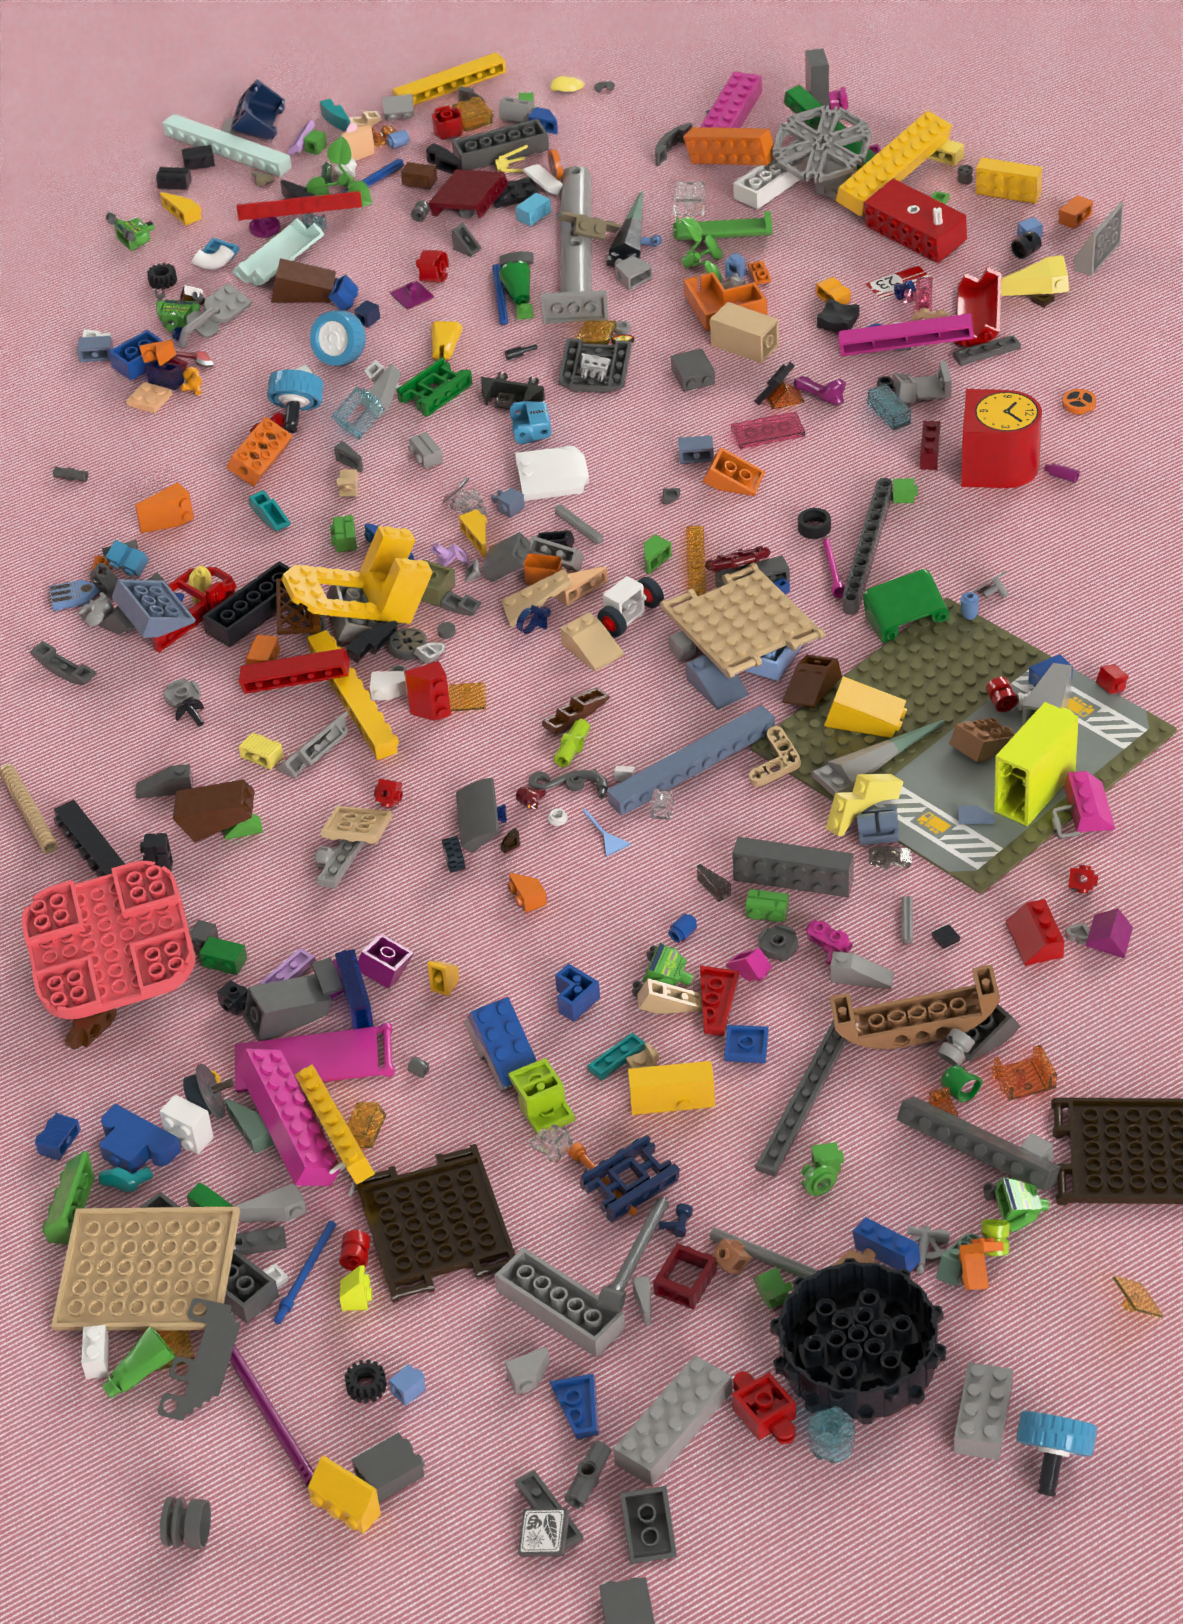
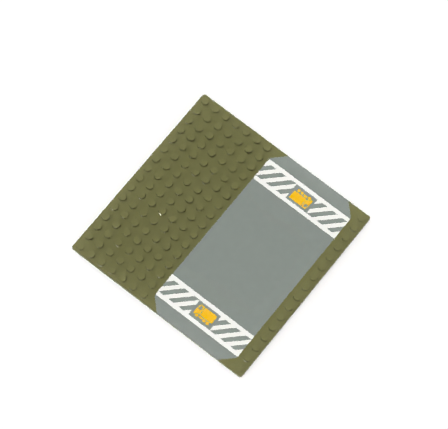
[751,598,1177,894]

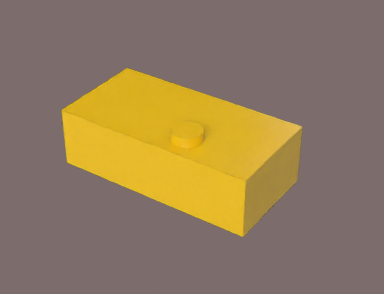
[628,1061,715,1115]

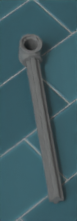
[598,1197,669,1313]

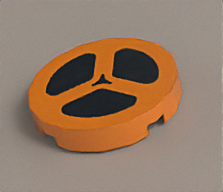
[548,149,563,180]
[1062,389,1096,414]

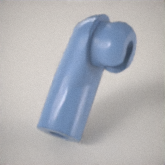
[641,235,662,247]

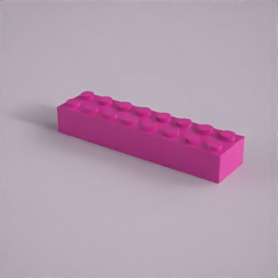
[700,71,762,128]
[236,1048,341,1186]

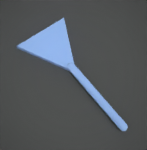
[583,809,631,856]

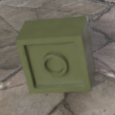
[421,559,456,607]

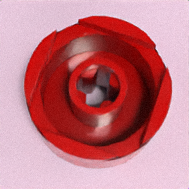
[432,106,463,140]
[416,250,449,283]

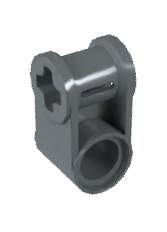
[90,563,118,599]

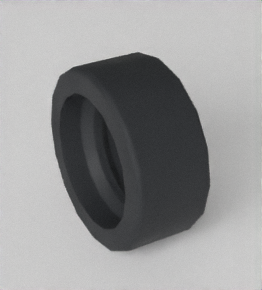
[798,508,831,539]

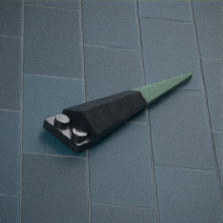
[607,191,643,266]

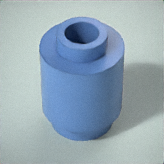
[386,130,410,149]
[960,592,979,620]

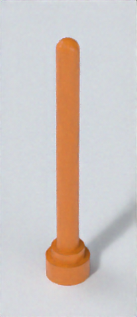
[568,1142,637,1216]

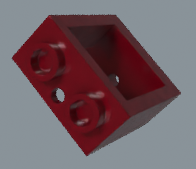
[653,1243,717,1310]

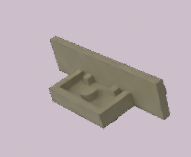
[557,211,621,241]

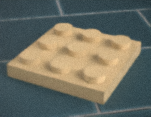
[321,806,392,844]

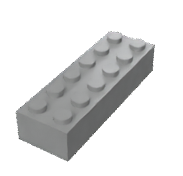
[495,1247,625,1357]
[613,1355,732,1486]

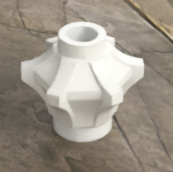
[334,157,357,176]

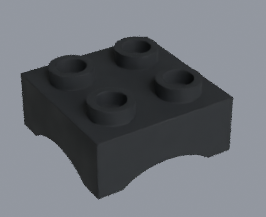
[817,299,860,332]

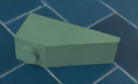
[225,1099,275,1154]

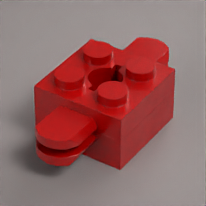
[732,1371,796,1445]

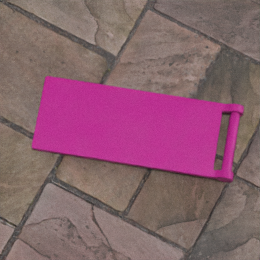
[235,1023,395,1093]

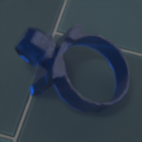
[516,605,551,634]

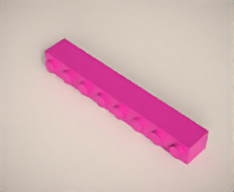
[839,313,974,356]

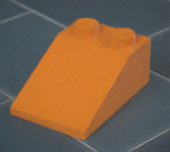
[702,447,766,496]
[135,482,194,533]

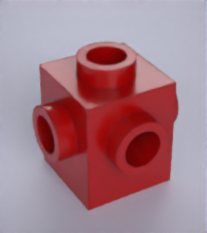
[374,779,403,808]
[1068,865,1098,893]

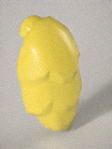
[550,76,584,92]
[189,566,212,604]

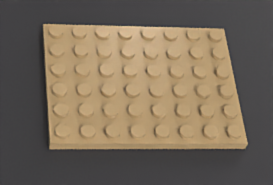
[51,1207,240,1331]

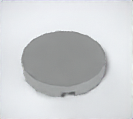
[164,679,201,708]

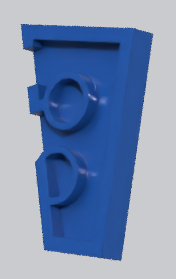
[550,1374,599,1439]

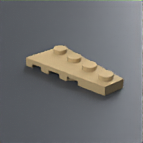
[501,569,572,627]

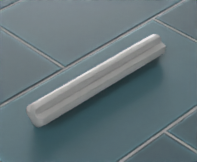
[554,504,604,544]

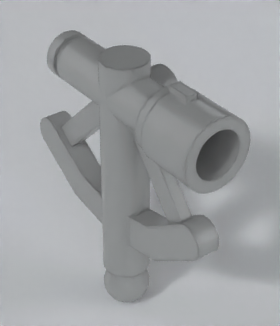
[907,1225,950,1274]

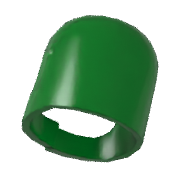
[941,1065,983,1102]

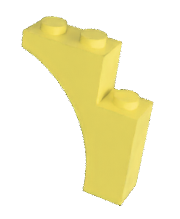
[826,774,903,836]

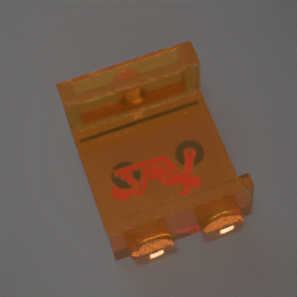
[991,1045,1057,1101]

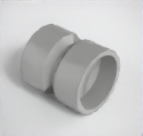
[937,1028,975,1066]

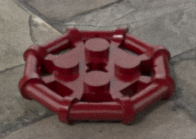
[705,546,771,572]

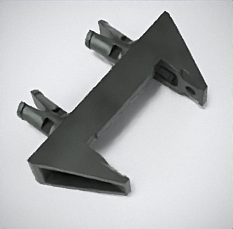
[481,372,545,405]

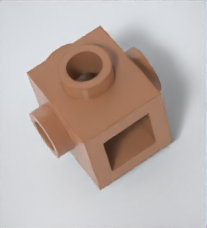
[711,1239,751,1275]

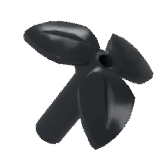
[175,696,204,727]

